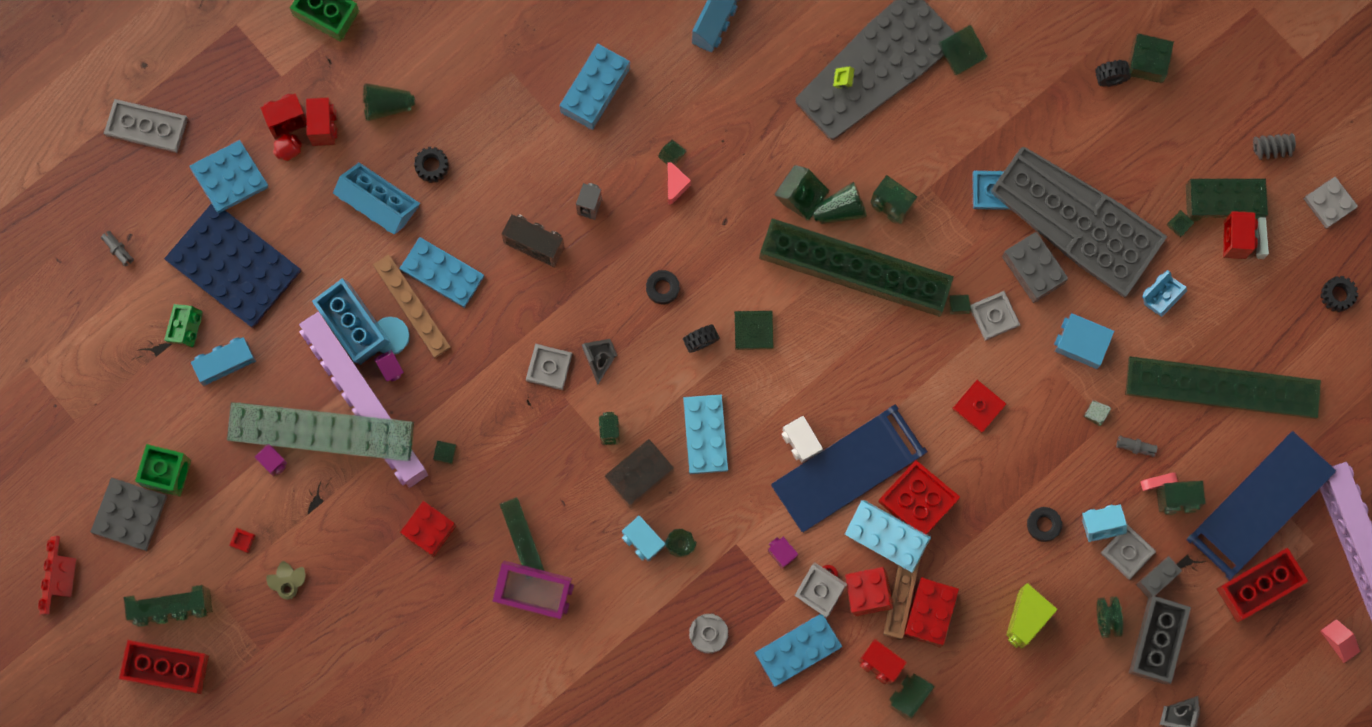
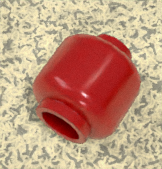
[273,133,302,161]

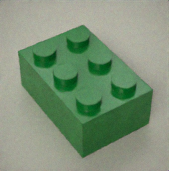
[289,0,360,42]

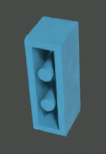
[191,337,256,386]

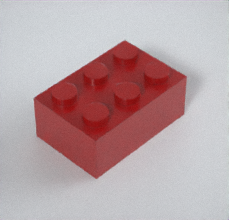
[904,577,959,647]

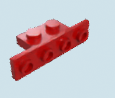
[38,536,76,615]

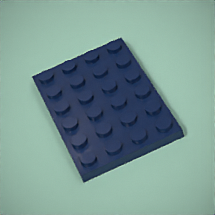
[164,203,302,329]

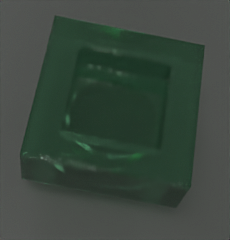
[1167,210,1194,237]
[433,441,457,464]

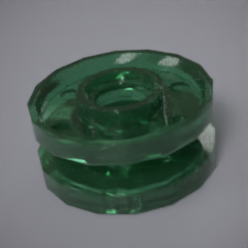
[1096,596,1123,639]

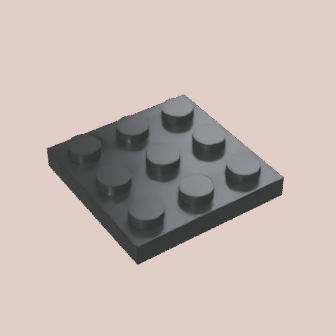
[90,477,167,551]

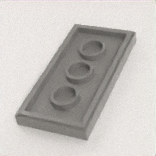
[104,99,188,153]

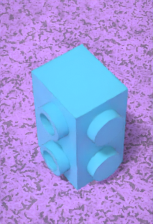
[1082,504,1127,542]
[622,516,665,562]

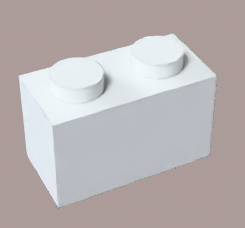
[782,416,823,463]

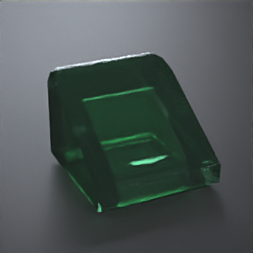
[658,139,686,165]
[949,295,971,315]
[1084,400,1112,426]

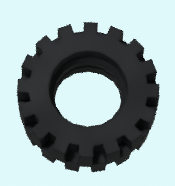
[1095,60,1131,87]
[414,147,449,183]
[1321,276,1358,312]
[683,324,720,353]

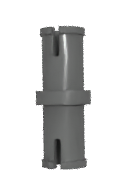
[101,231,134,267]
[1116,436,1157,457]

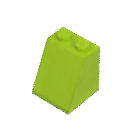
[1006,583,1057,648]

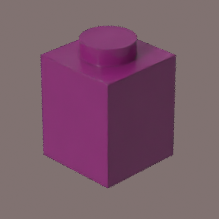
[374,350,404,382]
[255,444,287,476]
[768,536,798,569]

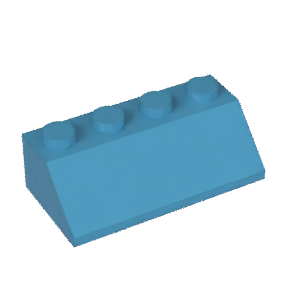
[692,0,738,52]
[333,163,420,234]

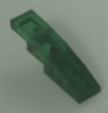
[499,497,545,579]

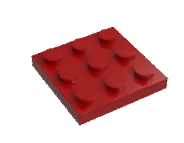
[878,460,960,535]

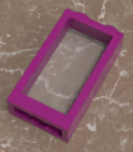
[493,561,574,619]

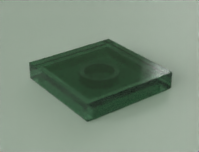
[938,24,988,75]
[734,311,774,350]

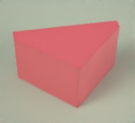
[668,163,691,204]
[1320,619,1360,663]

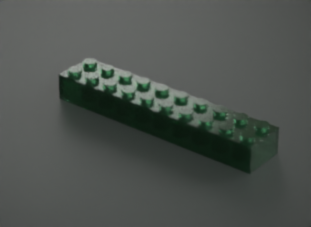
[759,218,954,317]

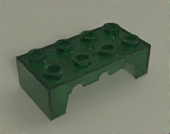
[1186,179,1268,221]
[123,585,213,627]

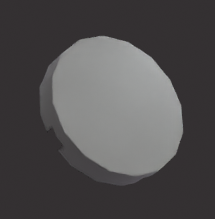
[689,614,728,653]

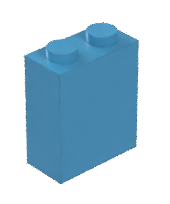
[1054,313,1114,369]

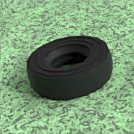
[646,270,680,304]
[1027,507,1062,542]

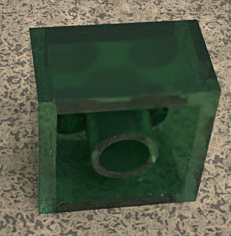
[1128,33,1174,83]
[870,175,918,224]
[1156,481,1206,515]

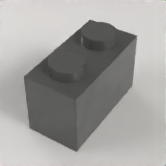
[576,183,602,220]
[1136,556,1182,598]

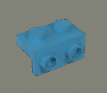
[1142,270,1187,317]

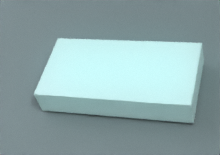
[1255,217,1269,259]

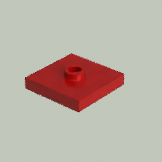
[952,380,1006,434]

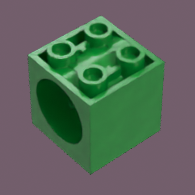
[135,444,191,497]

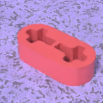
[1140,472,1178,491]

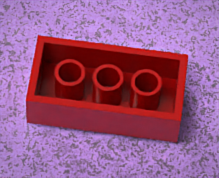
[1216,547,1309,622]
[119,640,209,695]

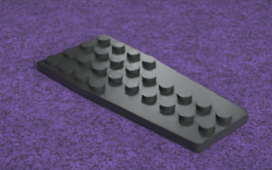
[795,0,961,140]
[991,147,1167,298]

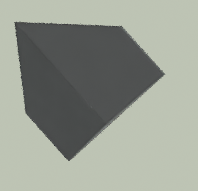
[582,339,617,385]
[1160,696,1200,727]

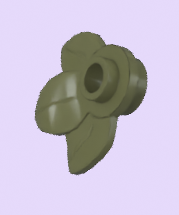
[266,561,306,600]

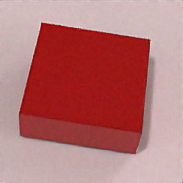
[229,528,256,553]

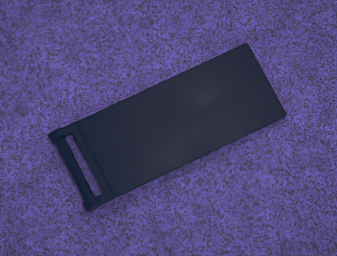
[771,404,928,532]
[1186,431,1336,581]

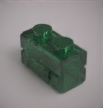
[599,412,620,445]

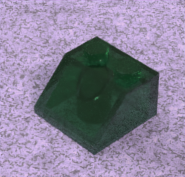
[774,165,830,221]
[889,674,935,721]

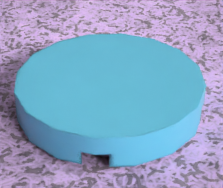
[377,317,410,355]

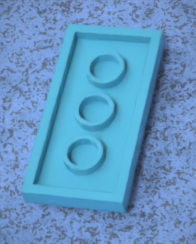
[683,394,728,474]
[845,500,931,572]

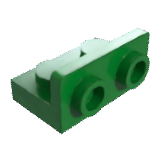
[164,304,203,347]

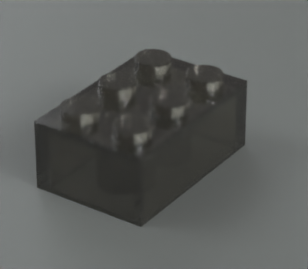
[501,214,565,268]
[605,439,674,508]

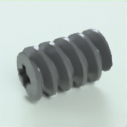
[1253,133,1296,160]

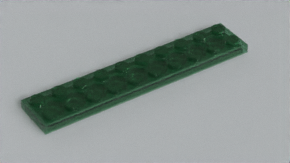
[1125,356,1321,419]
[227,402,414,461]

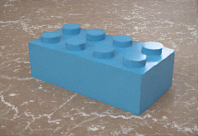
[559,43,630,130]
[312,278,391,365]

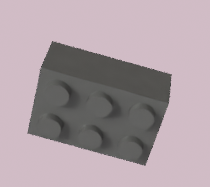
[1002,232,1068,303]

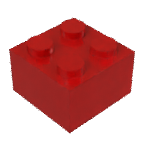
[260,93,307,139]
[306,97,338,146]
[1223,211,1258,259]
[400,501,456,558]
[845,567,894,616]
[858,639,907,685]

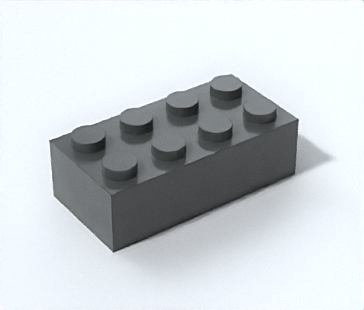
[1129,596,1191,685]

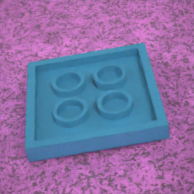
[190,140,268,214]

